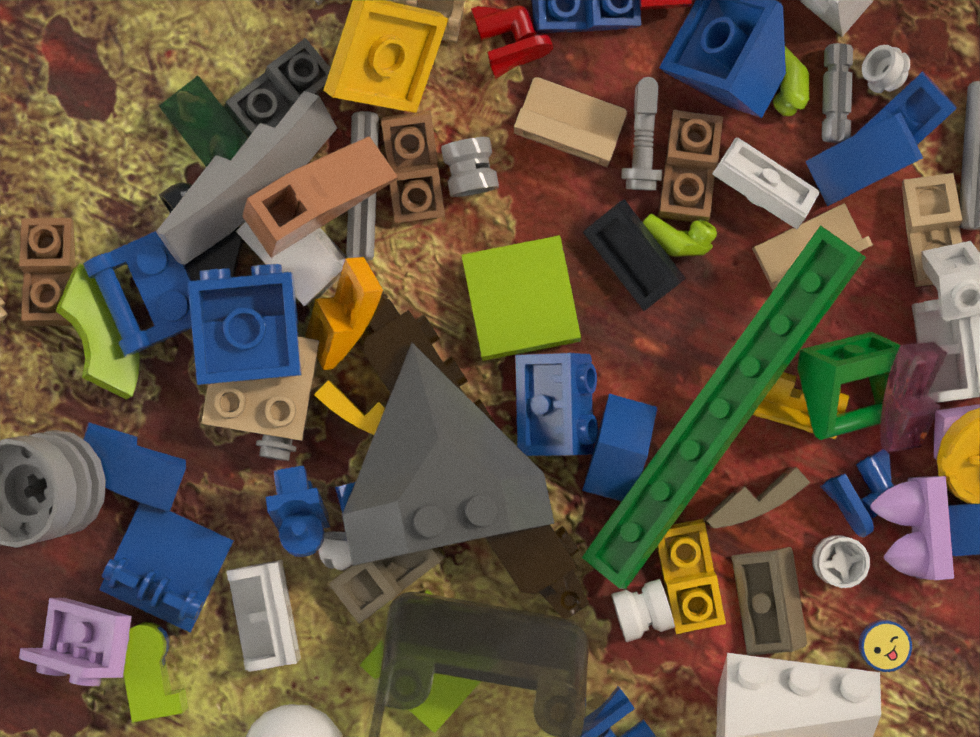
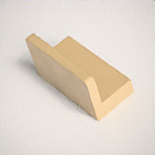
[514,77,627,167]
[752,203,873,290]

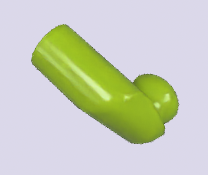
[773,46,809,117]
[643,214,717,257]

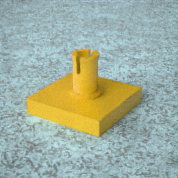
[323,0,449,113]

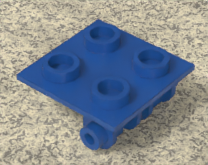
[99,502,234,633]

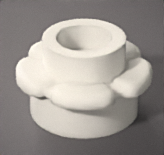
[862,45,910,93]

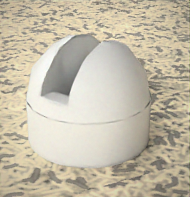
[319,532,352,571]

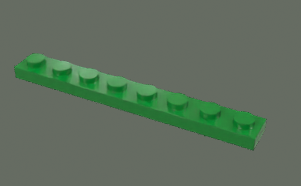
[581,225,866,589]

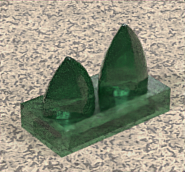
[159,75,248,167]

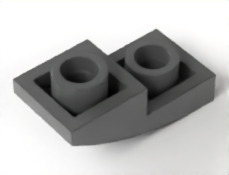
[224,38,330,137]

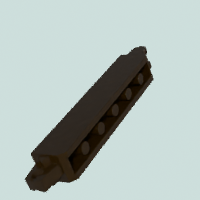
[363,292,589,620]

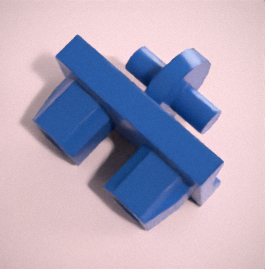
[266,466,330,557]

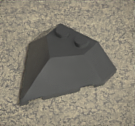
[342,343,554,566]

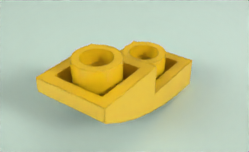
[657,519,726,634]

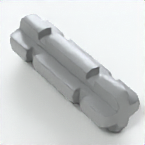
[822,43,853,143]

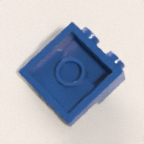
[188,264,302,385]

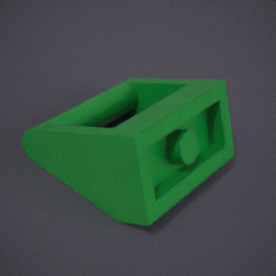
[797,332,909,440]

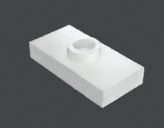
[712,137,820,229]

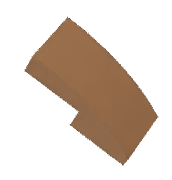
[381,110,445,223]
[658,110,723,222]
[19,218,76,326]

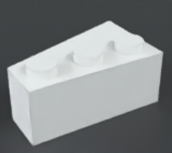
[716,653,881,737]

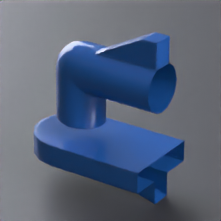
[820,448,894,538]
[573,686,656,737]

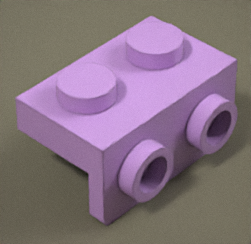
[19,598,131,686]

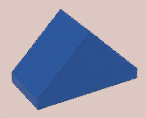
[582,394,657,501]

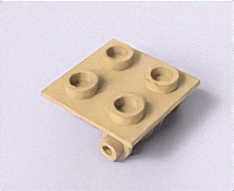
[201,337,319,441]

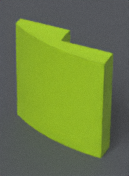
[461,235,581,361]

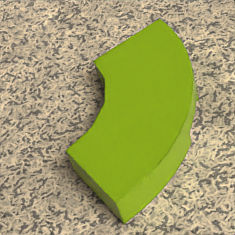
[55,263,140,400]

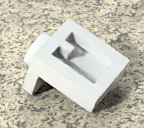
[921,241,980,321]

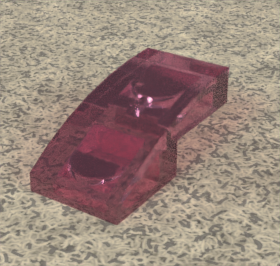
[880,342,947,452]

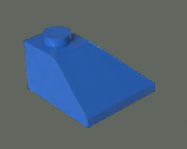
[659,0,786,118]

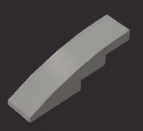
[156,91,337,265]

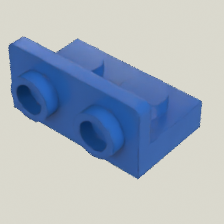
[515,353,598,456]

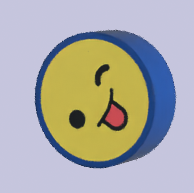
[859,620,912,672]

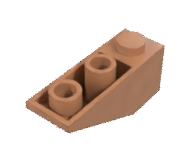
[242,136,398,258]

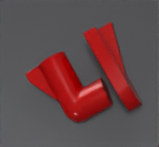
[471,5,554,79]

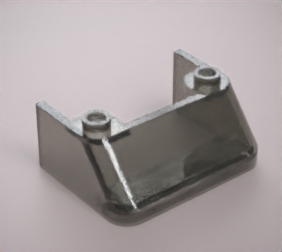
[364,592,589,737]

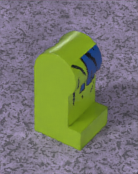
[123,622,188,723]

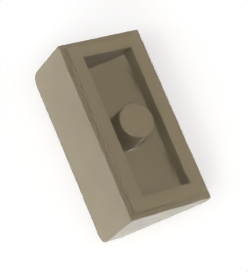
[732,547,807,656]

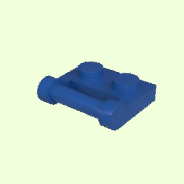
[83,231,192,357]

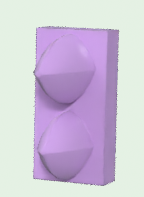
[870,476,954,580]

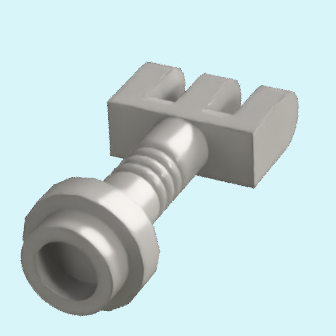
[621,77,662,190]

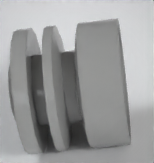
[0,430,106,548]

